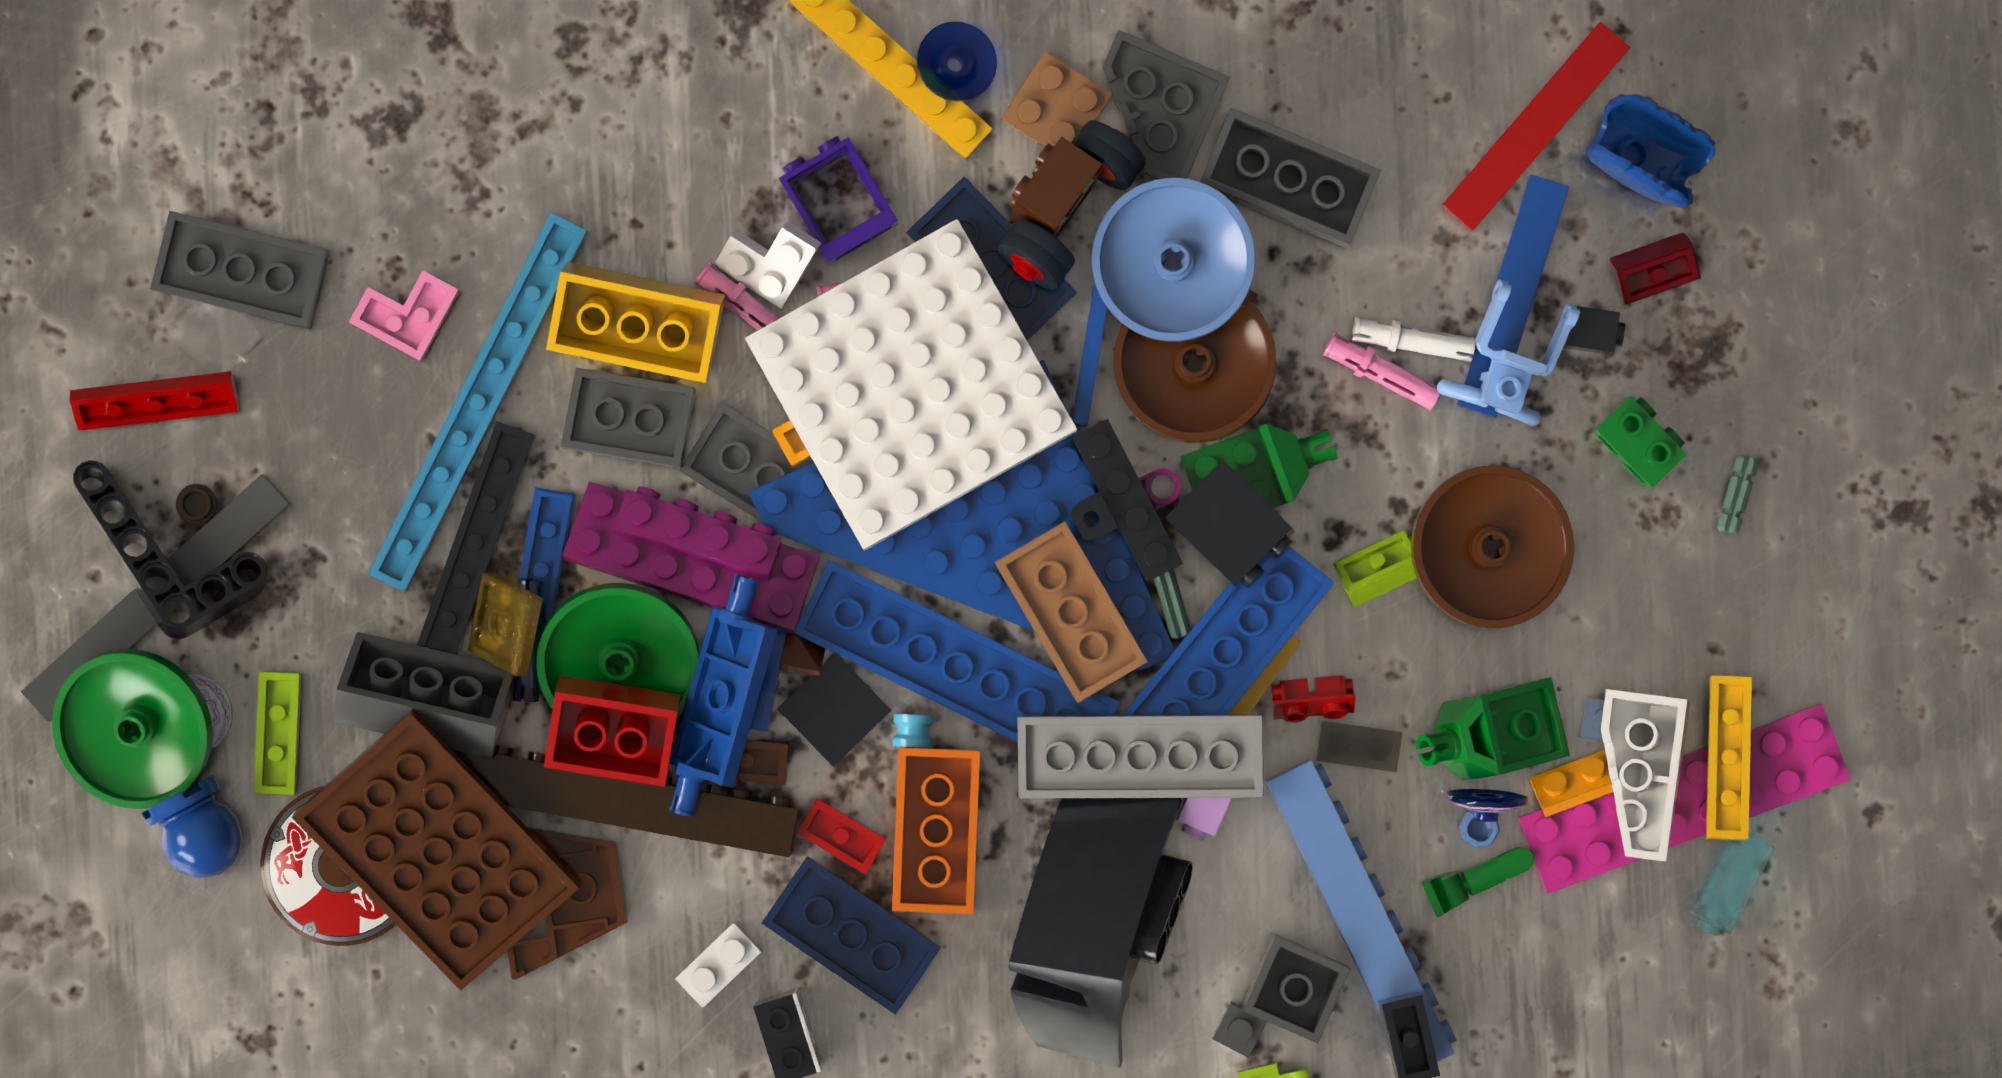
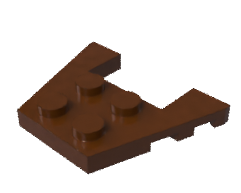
[508,827,628,980]

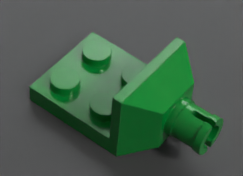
[1180,424,1338,508]
[1416,677,1570,781]

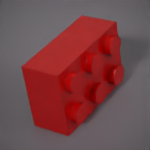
[544,675,680,787]

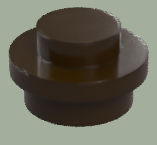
[176,484,217,524]

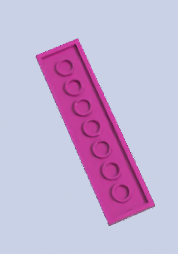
[1518,704,1851,894]

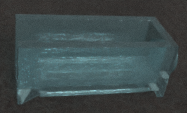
[1689,834,1775,936]

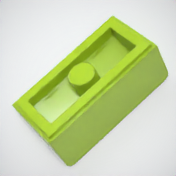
[1333,529,1417,607]

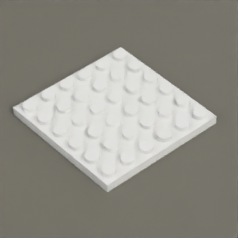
[745,219,1077,551]

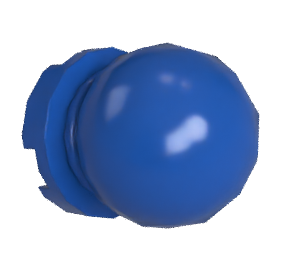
[141,774,243,878]

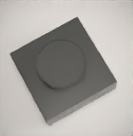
[1212,1002,1267,1058]

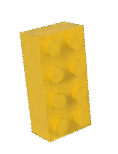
[546,261,726,383]

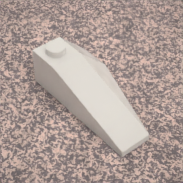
[1601,689,1690,862]

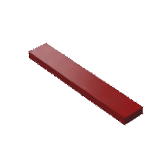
[1441,21,1631,232]

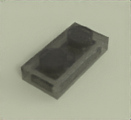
[1316,720,1403,772]

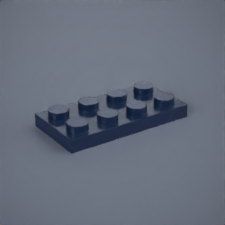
[906,176,1077,341]
[761,855,941,1015]

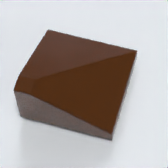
[780,632,825,677]

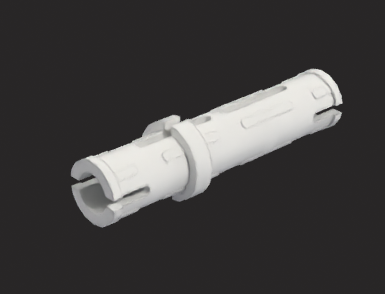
[1351,316,1476,363]

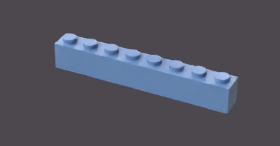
[1266,759,1457,1062]

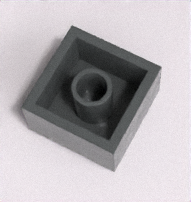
[1241,933,1350,1044]

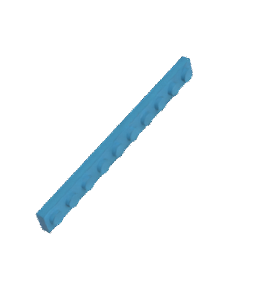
[368,213,588,592]

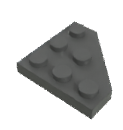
[1102,30,1230,179]

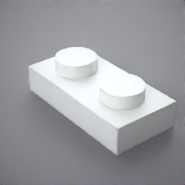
[675,922,762,1008]

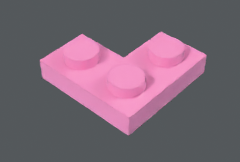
[349,271,460,361]

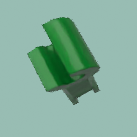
[1422,847,1534,918]

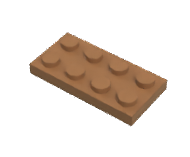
[995,521,1148,703]

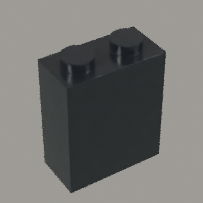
[1166,460,1295,590]

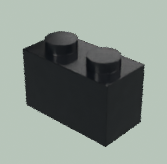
[1378,992,1440,1078]

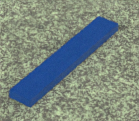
[1457,174,1569,418]

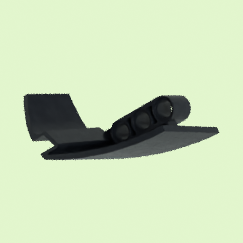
[1009,798,1193,1068]

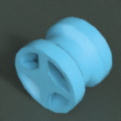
[892,714,934,748]

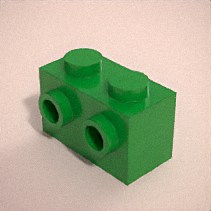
[1591,396,1687,489]

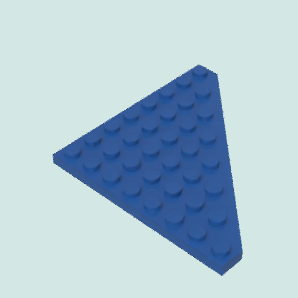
[748,360,1175,671]

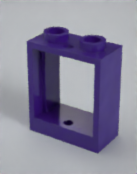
[779,136,899,265]

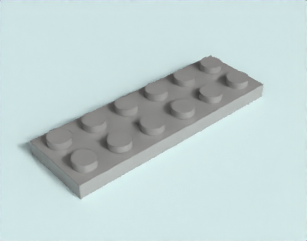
[1017,714,1264,799]

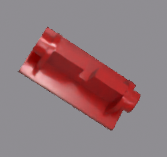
[1271,675,1356,722]

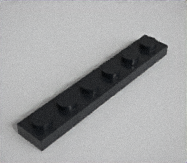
[417,421,536,655]

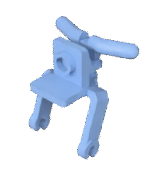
[1437,279,1580,426]

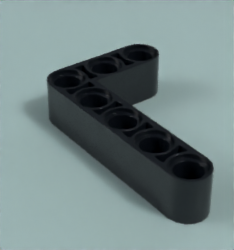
[73,460,267,639]

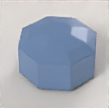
[1458,809,1500,848]

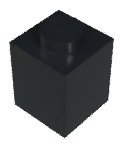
[1563,305,1625,355]

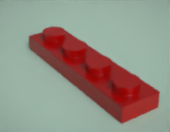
[69,371,239,431]

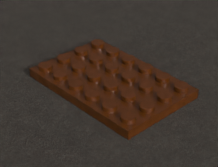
[292,709,581,991]

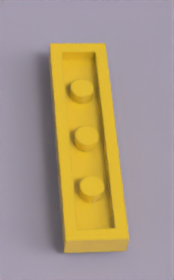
[1706,675,1752,841]

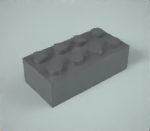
[1200,108,1381,249]
[333,632,515,759]

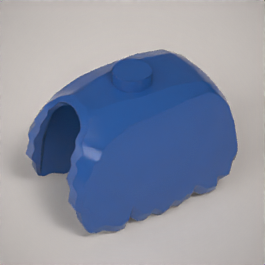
[1586,94,1715,209]

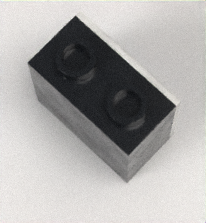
[753,987,824,1078]

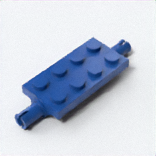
[669,574,777,817]

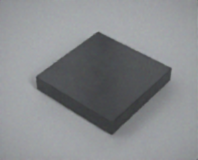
[777,653,892,767]

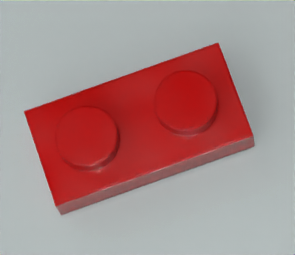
[796,798,886,874]

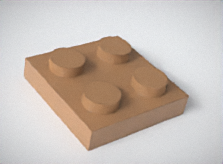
[1001,51,1113,147]

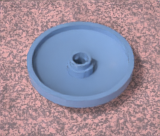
[1092,178,1255,342]

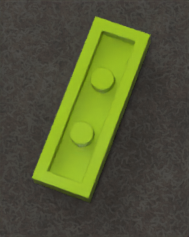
[254,672,302,795]

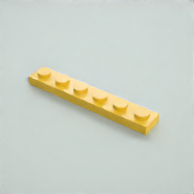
[788,0,993,160]

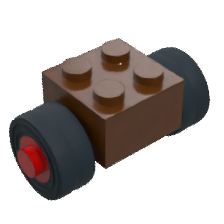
[998,120,1146,289]

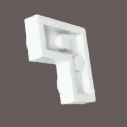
[713,221,821,309]

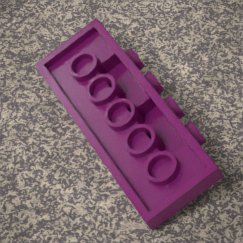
[562,481,820,634]

